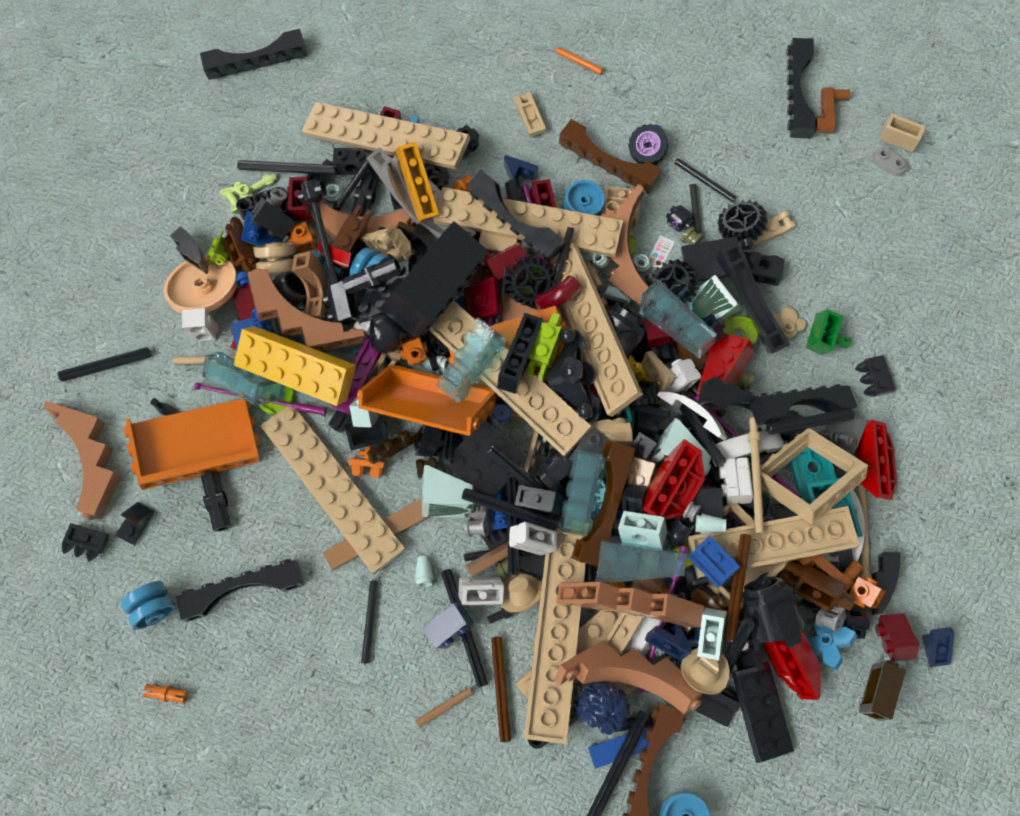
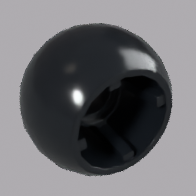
[272,271,307,310]
[370,312,406,354]

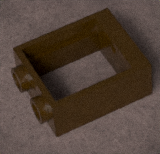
[858,660,906,721]

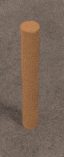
[415,687,473,728]

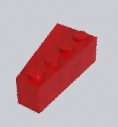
[696,334,754,413]

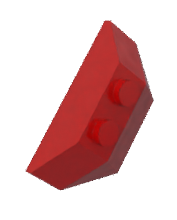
[855,420,897,501]
[643,439,705,520]
[762,632,821,700]

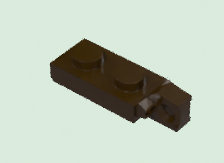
[367,430,419,464]

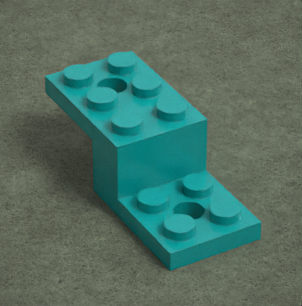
[790,448,863,538]

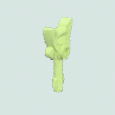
[219,173,277,214]

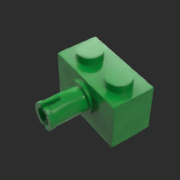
[806,309,852,355]

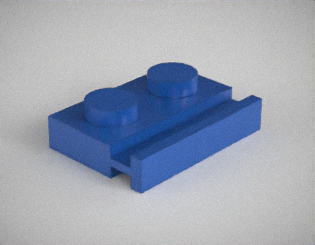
[687,536,740,588]

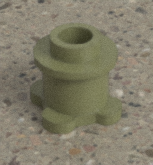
[495,558,520,579]

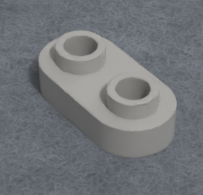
[872,147,907,176]

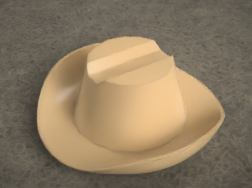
[501,574,542,613]
[681,648,730,695]

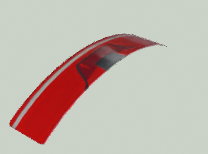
[317,239,351,268]

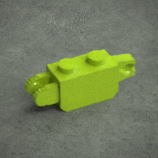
[526,312,563,381]

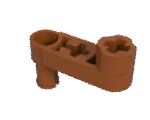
[814,87,850,133]
[793,555,864,591]

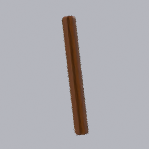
[724,534,752,640]
[491,636,511,743]

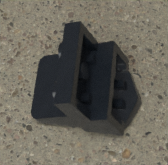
[413,424,461,457]

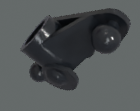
[547,328,601,422]

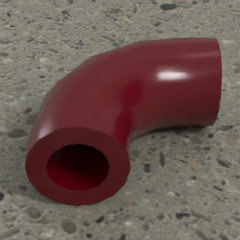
[535,275,582,310]

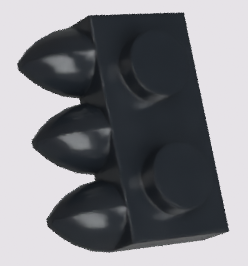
[855,355,896,397]
[62,523,109,562]

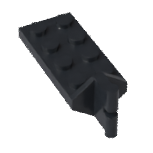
[731,644,794,763]

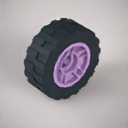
[628,124,668,165]

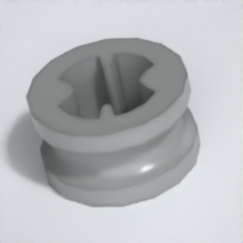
[683,501,701,522]

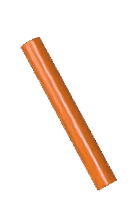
[555,47,603,75]

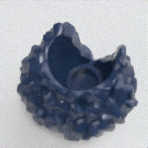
[576,681,630,736]

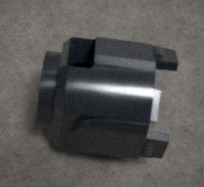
[606,302,645,359]
[535,446,596,500]
[742,576,805,650]

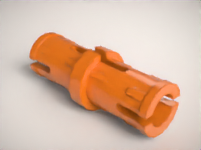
[143,684,188,704]

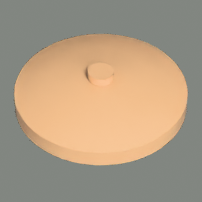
[164,255,238,314]

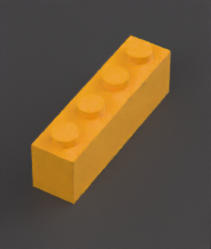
[395,142,439,222]

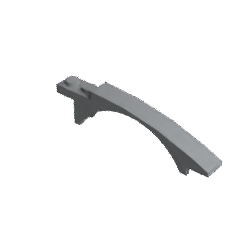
[367,147,476,238]

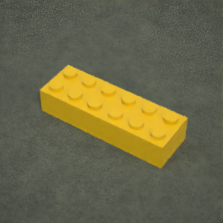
[234,326,356,406]

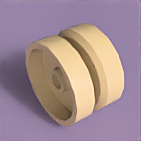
[253,242,296,274]

